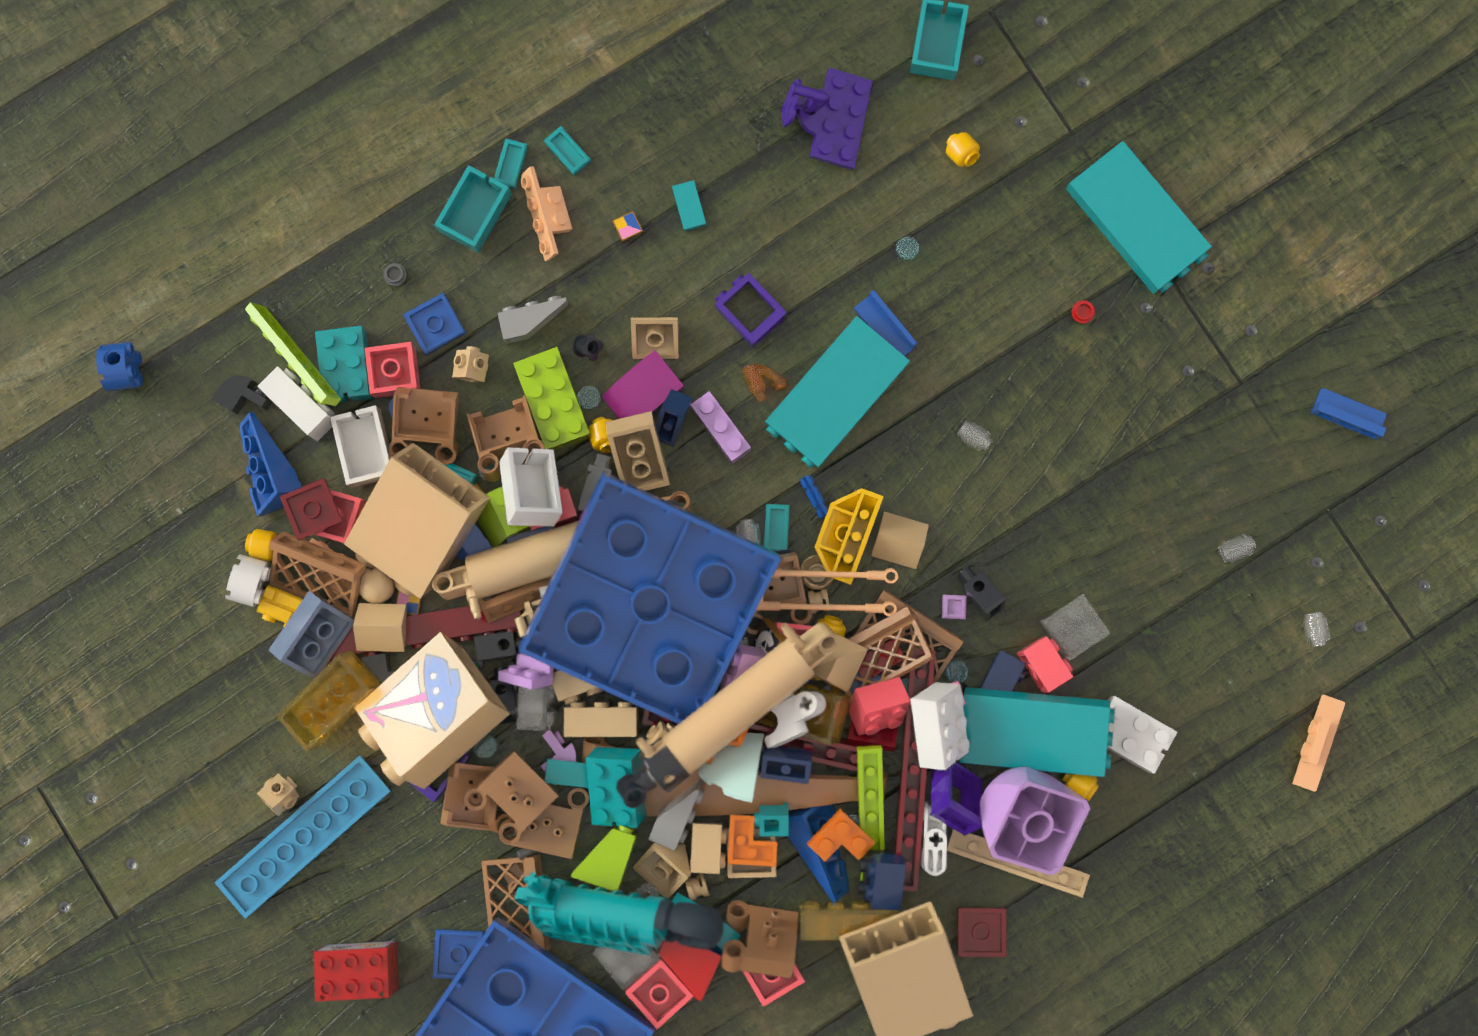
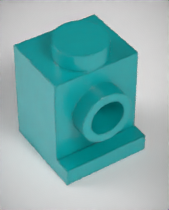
[755,802,789,836]

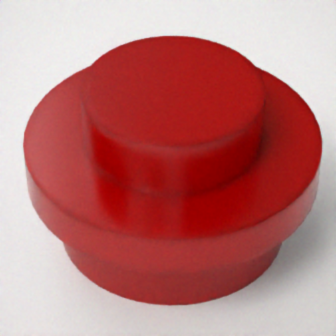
[1071,300,1095,324]

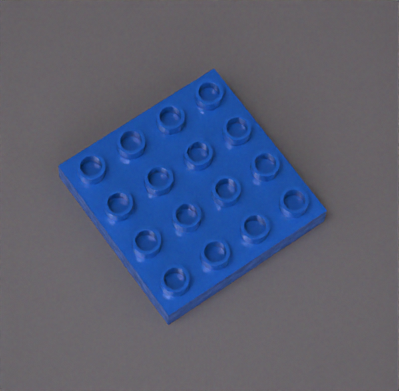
[519,471,781,724]
[416,917,656,1036]

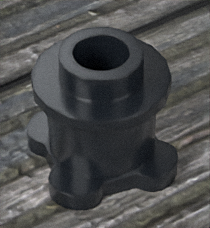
[572,333,604,361]

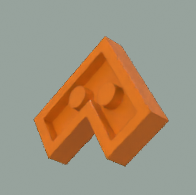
[807,809,875,861]
[728,814,777,867]

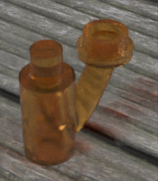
[741,363,789,403]

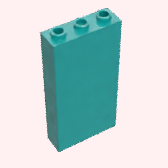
[1066,141,1212,294]
[765,316,910,469]
[960,687,1115,777]

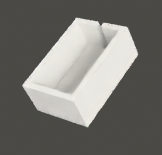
[257,366,335,441]
[330,405,391,488]
[500,447,563,526]
[911,682,969,770]
[1107,696,1177,774]

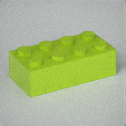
[513,347,590,451]

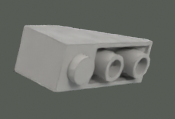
[498,296,568,344]
[648,779,704,850]

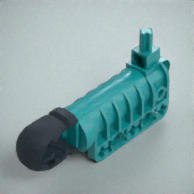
[514,872,724,955]

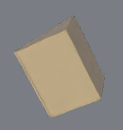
[631,317,679,359]
[871,512,929,570]
[353,603,407,652]

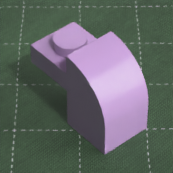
[541,730,578,785]

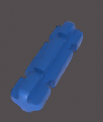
[800,475,829,519]

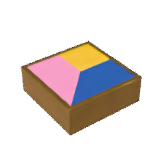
[612,211,643,243]
[396,590,422,615]

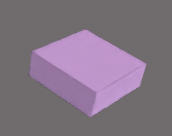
[942,595,967,619]

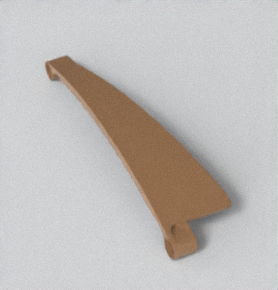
[582,737,888,816]

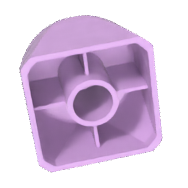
[980,766,1090,875]

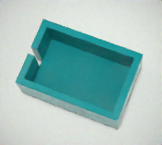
[910,0,969,81]
[434,165,512,253]
[315,326,374,403]
[586,747,647,828]

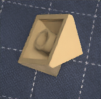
[812,633,868,693]
[632,843,691,899]

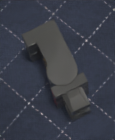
[578,454,614,516]

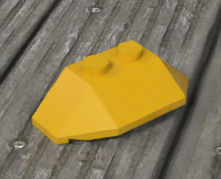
[814,488,884,585]

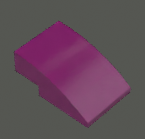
[601,350,684,419]

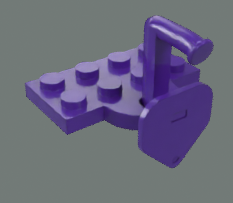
[781,68,873,170]

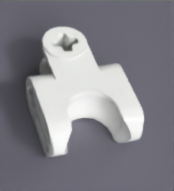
[765,691,826,748]
[920,802,947,876]

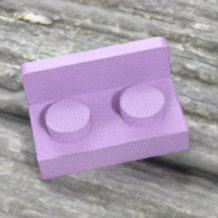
[498,653,553,689]

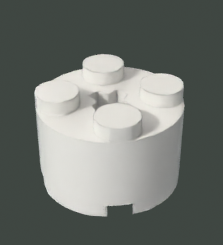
[225,554,271,607]

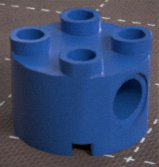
[96,342,143,391]

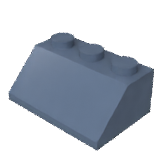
[269,591,354,680]

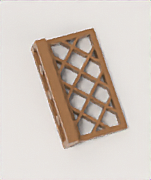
[269,532,366,618]
[479,577,552,623]
[854,589,963,684]
[844,606,934,703]
[481,854,551,951]

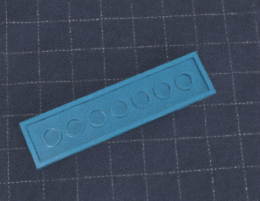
[215,755,392,919]

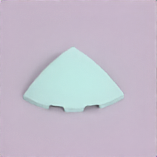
[698,733,764,802]

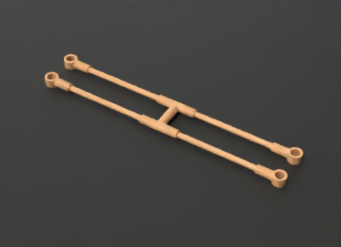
[756,568,898,616]

